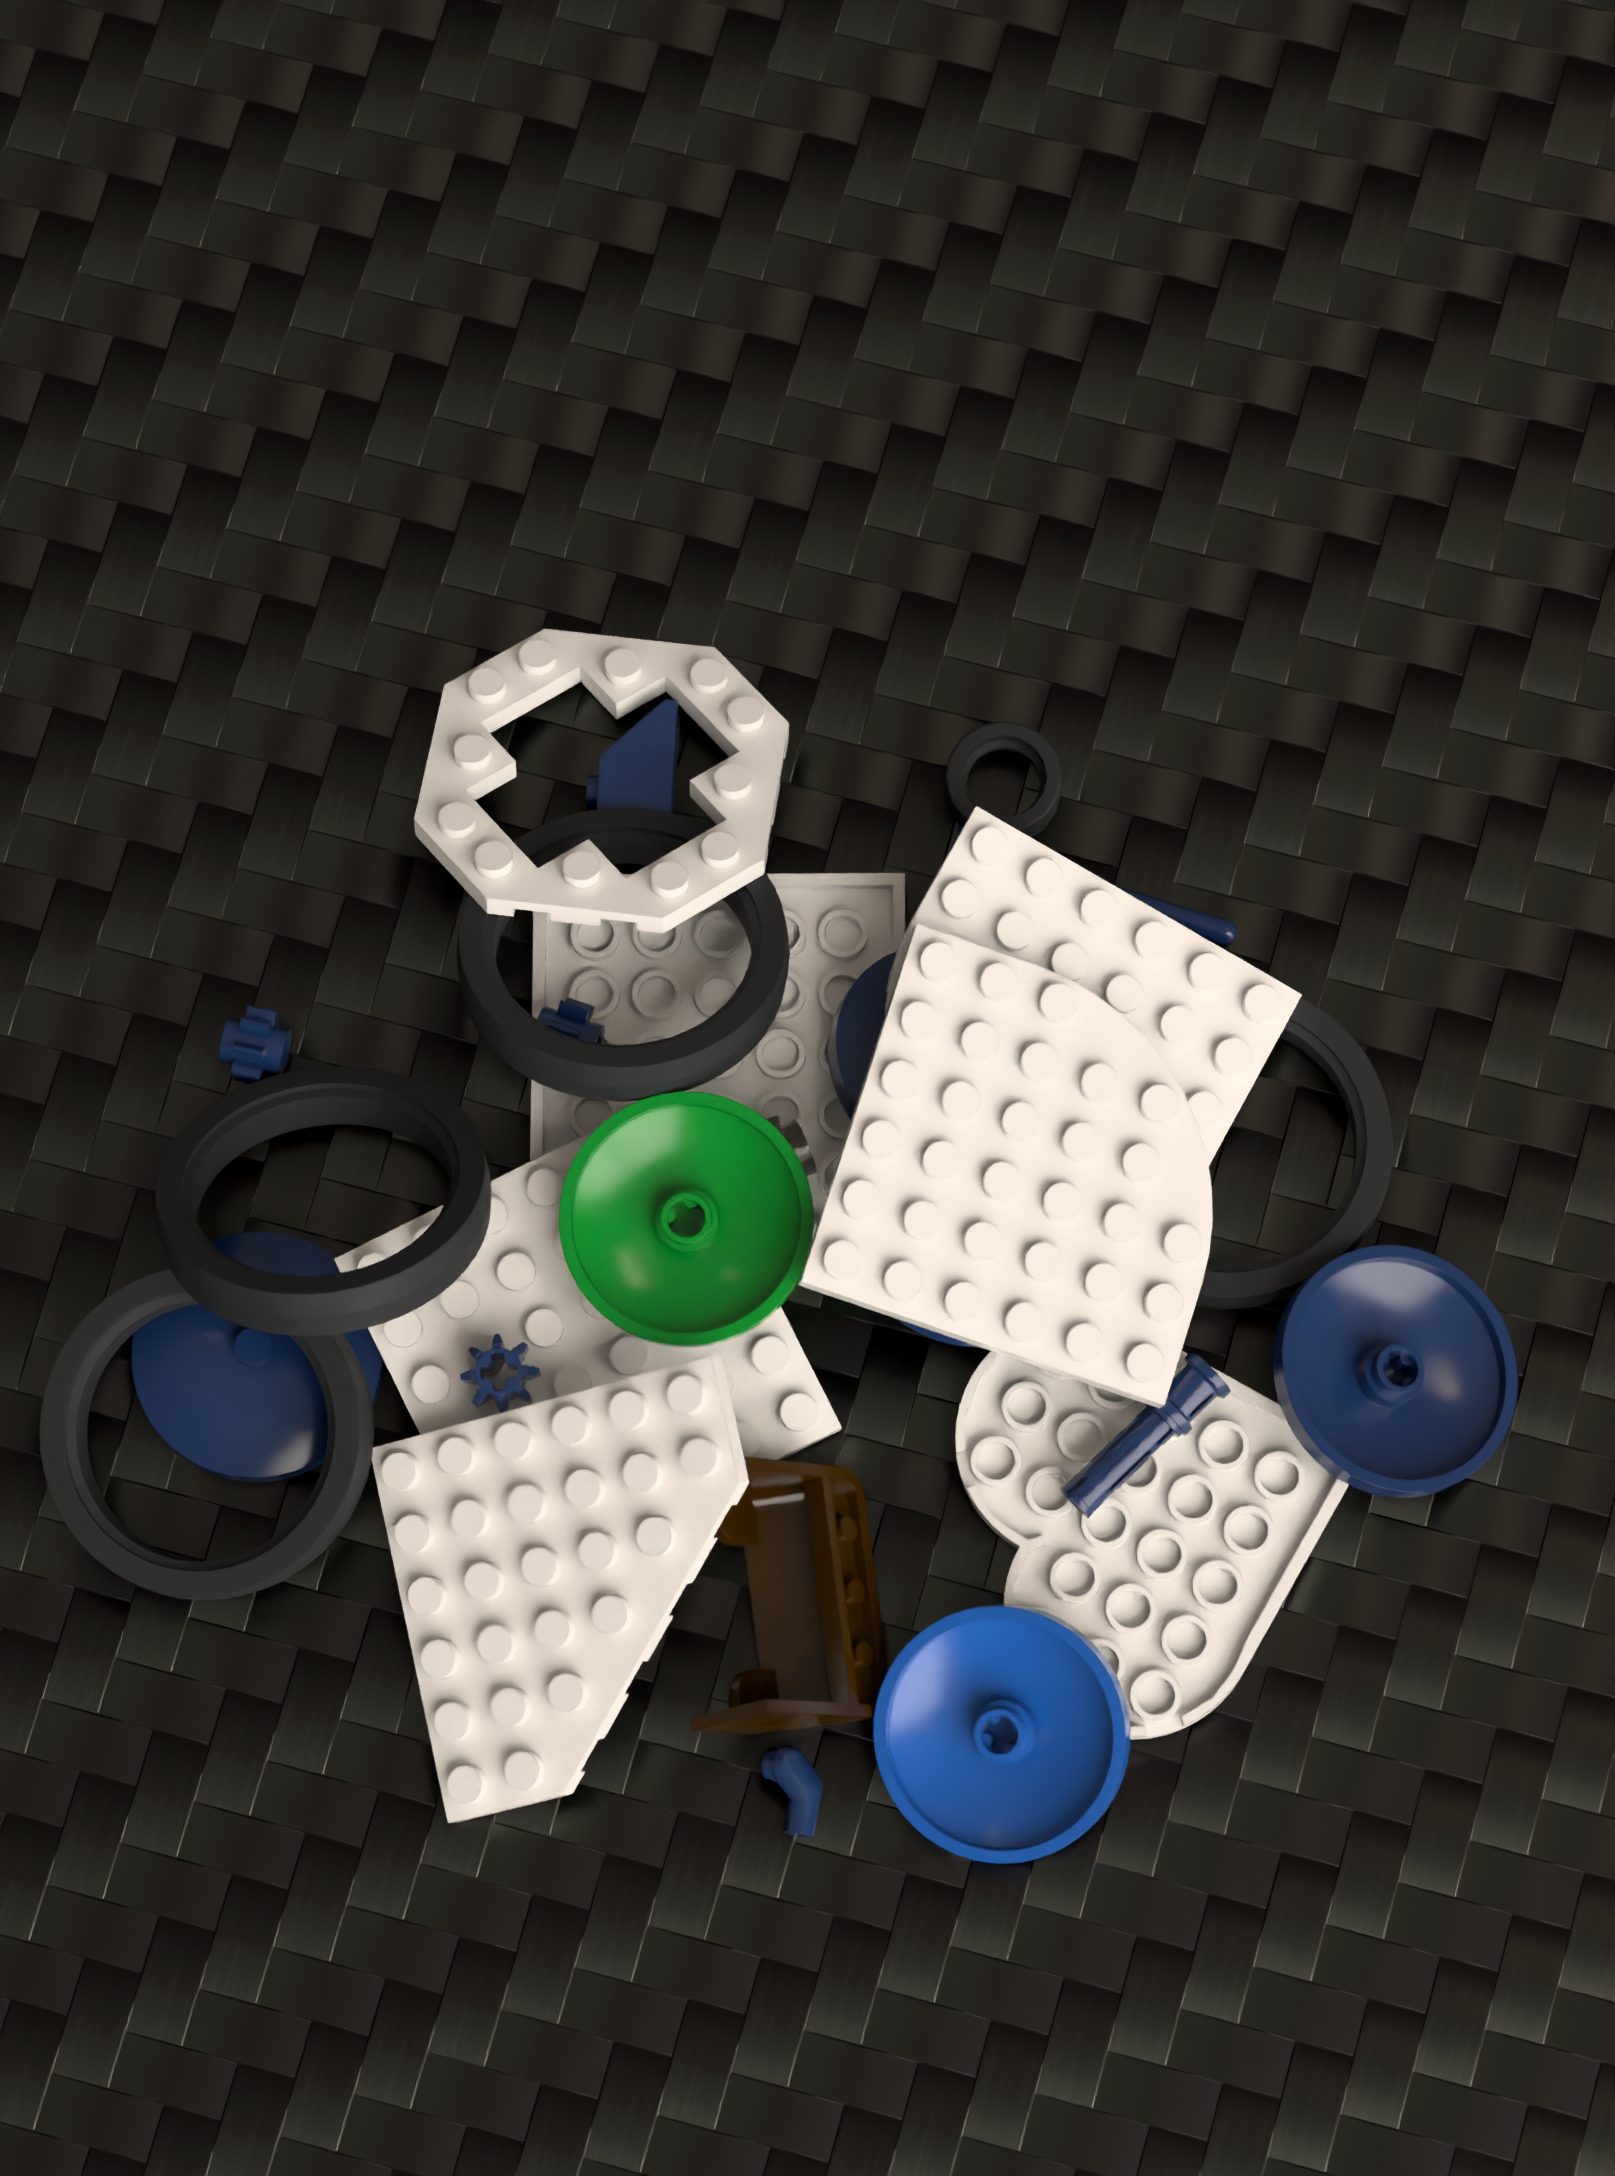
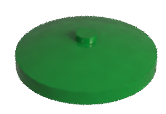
[559,1092,814,1347]

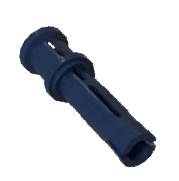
[1060,1351,1231,1518]

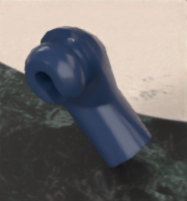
[760,1745,823,1838]

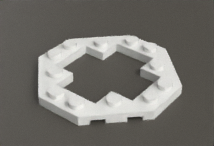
[414,629,789,933]

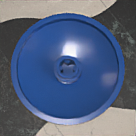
[873,1603,1131,1864]

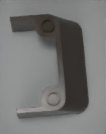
[689,1457,888,1734]

